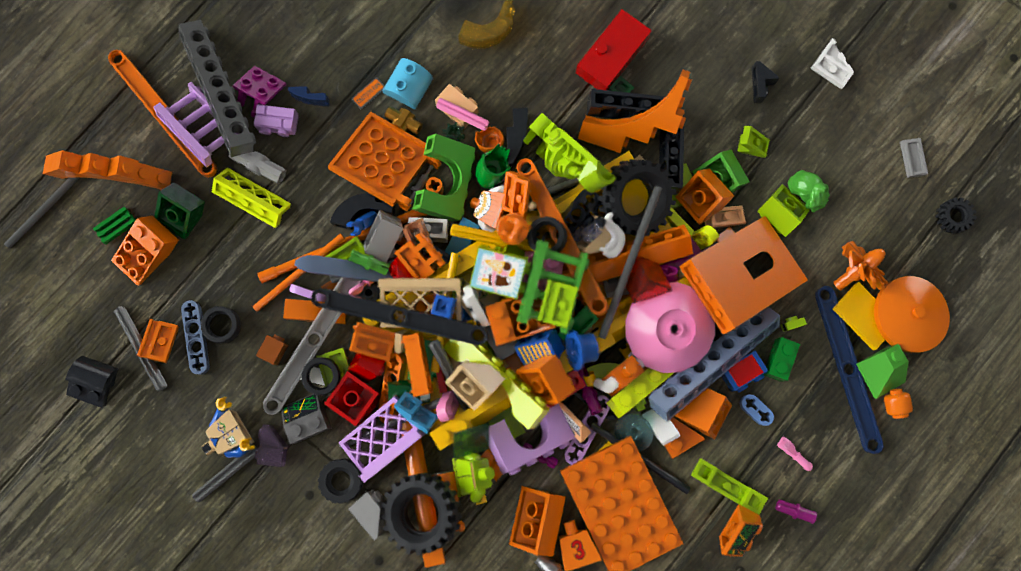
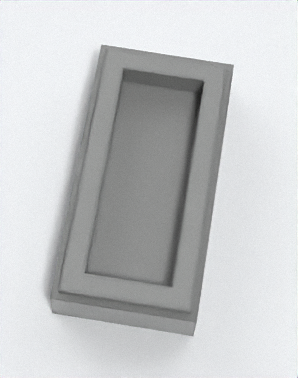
[900,138,928,178]

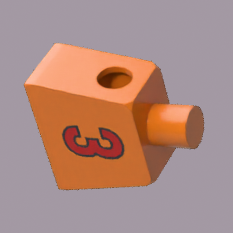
[559,520,602,571]

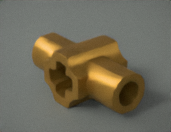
[385,106,423,134]

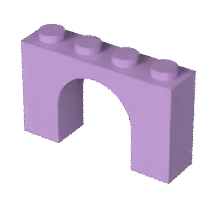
[482,404,575,476]

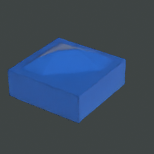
[430,294,457,319]

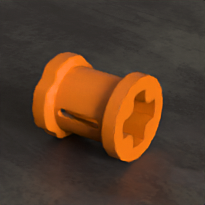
[426,177,444,195]

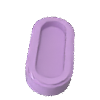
[289,284,326,302]

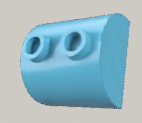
[382,58,433,110]

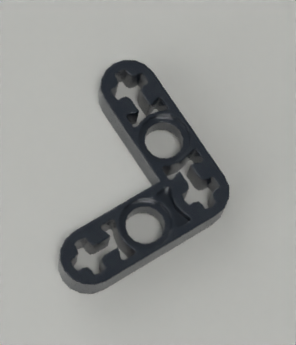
[557,189,606,236]

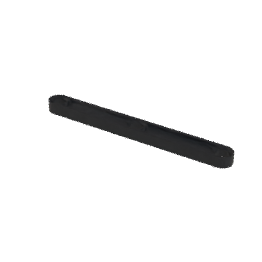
[311,288,488,345]

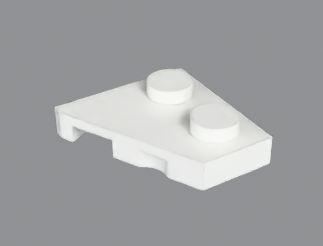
[810,38,854,89]

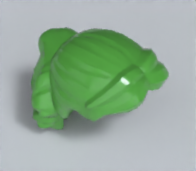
[788,170,830,212]

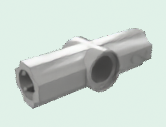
[228,151,287,184]

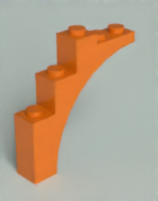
[578,70,692,153]
[43,150,172,190]

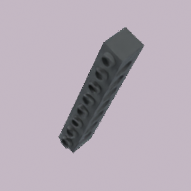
[179,20,256,157]

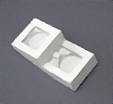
[642,409,680,446]

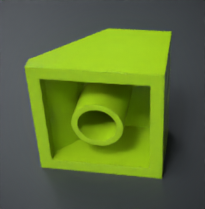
[757,184,810,237]

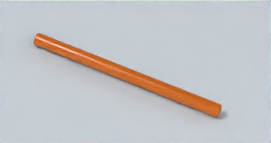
[253,233,345,312]

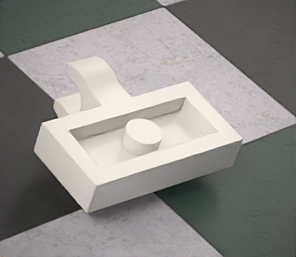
[462,284,490,327]

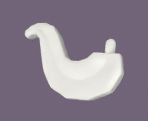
[600,213,625,258]

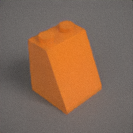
[673,383,732,440]

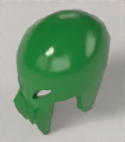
[475,143,511,189]

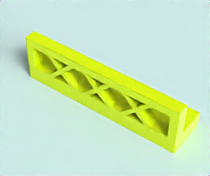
[212,168,291,228]

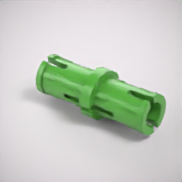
[348,249,390,275]

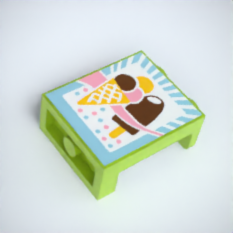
[469,244,531,299]

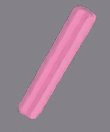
[436,98,489,131]

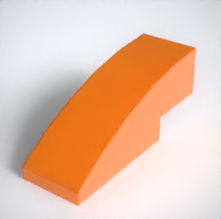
[283,299,347,324]

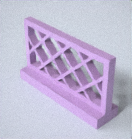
[339,395,426,483]

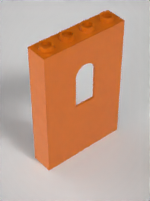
[679,216,808,335]

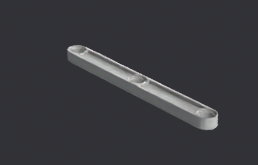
[263,277,362,415]

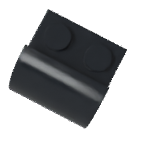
[65,356,118,408]

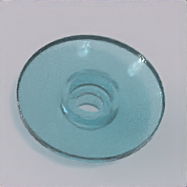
[615,414,653,451]

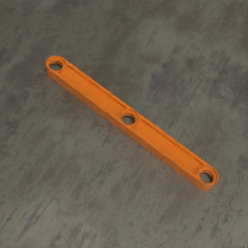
[108,50,217,178]
[517,158,608,316]

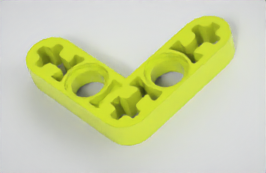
[666,207,719,250]

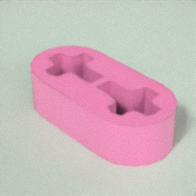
[436,391,459,422]

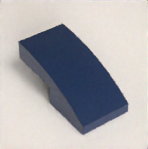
[288,86,329,106]

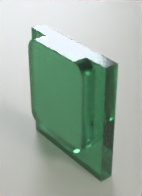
[453,423,489,459]

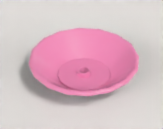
[625,282,715,373]

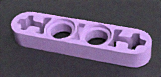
[564,395,610,464]

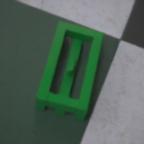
[93,206,136,244]

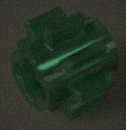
[442,122,465,142]

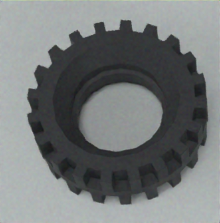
[598,159,676,236]
[380,473,462,555]

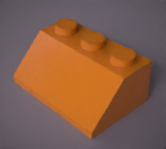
[509,486,566,557]

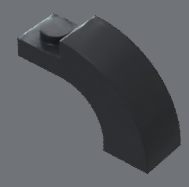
[330,193,395,230]

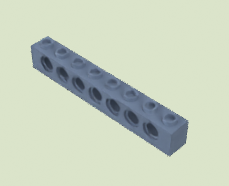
[649,307,780,422]

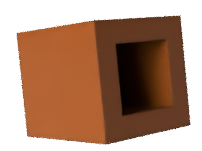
[256,334,289,366]

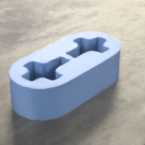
[740,394,774,426]

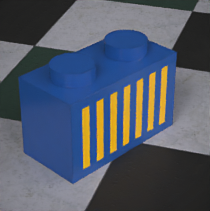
[514,328,565,366]

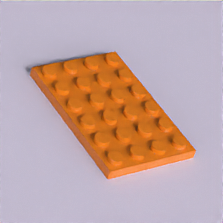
[560,436,684,571]

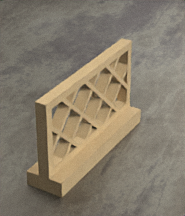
[378,278,462,327]

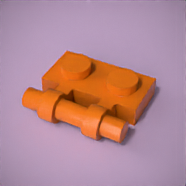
[394,232,446,278]

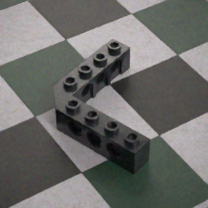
[587,89,684,195]

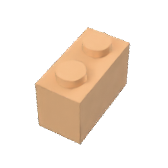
[435,84,479,129]

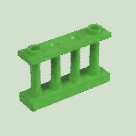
[516,241,589,334]

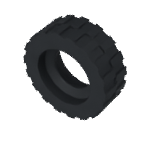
[318,459,363,504]

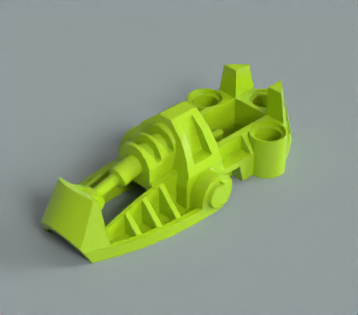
[523,113,616,193]

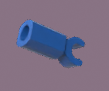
[346,211,377,236]

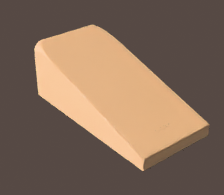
[705,206,746,229]

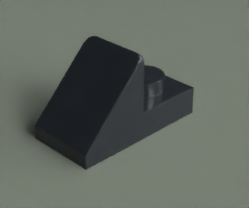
[751,61,779,103]

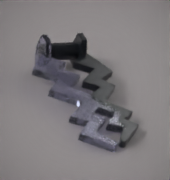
[571,213,605,243]

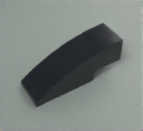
[506,108,528,169]

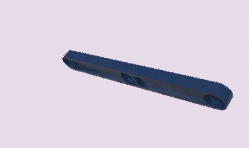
[815,286,883,454]

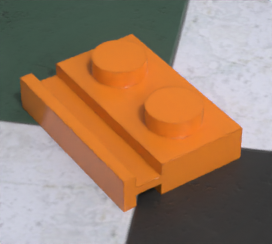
[137,319,179,363]
[349,322,395,361]

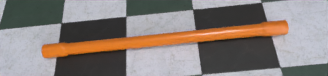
[257,210,427,283]

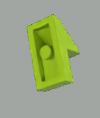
[737,126,770,158]

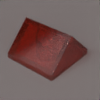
[626,255,672,304]

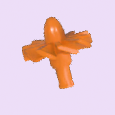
[833,241,888,291]

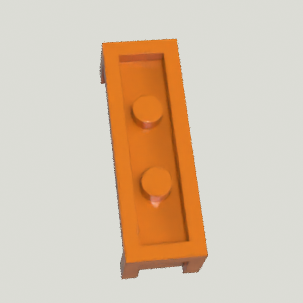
[401,333,434,397]

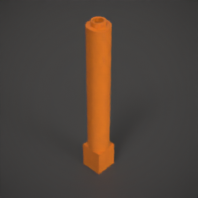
[401,421,446,568]

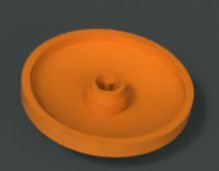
[874,276,950,353]

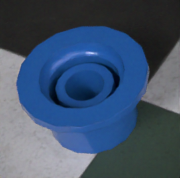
[565,330,599,371]

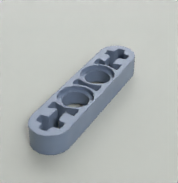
[181,300,210,375]

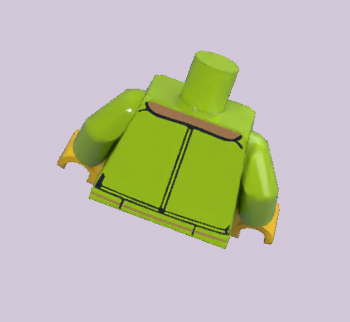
[452,443,495,505]

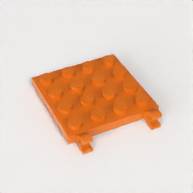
[328,111,442,211]

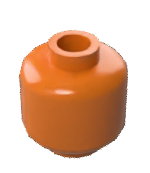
[884,388,913,419]

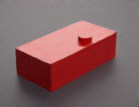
[576,9,652,90]

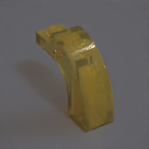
[458,0,515,49]

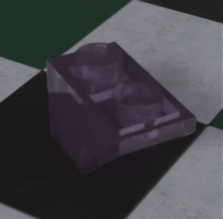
[255,424,288,467]

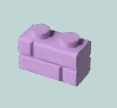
[254,104,298,137]

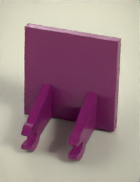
[233,66,286,118]

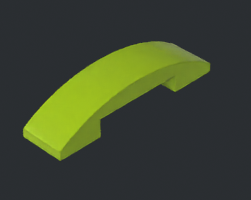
[691,458,768,515]

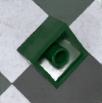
[154,183,205,240]

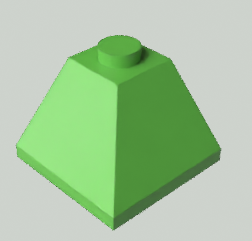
[856,344,908,399]

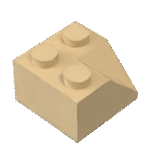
[445,360,505,411]

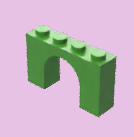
[412,134,475,222]

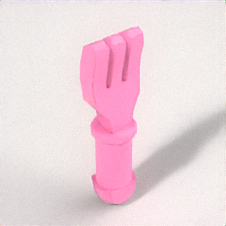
[777,437,813,471]

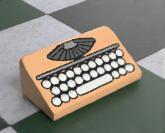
[559,402,591,442]

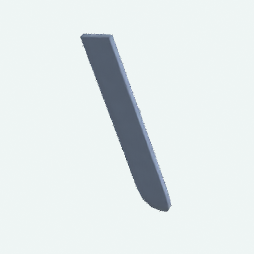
[294,255,392,282]

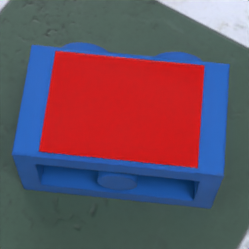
[721,351,768,393]

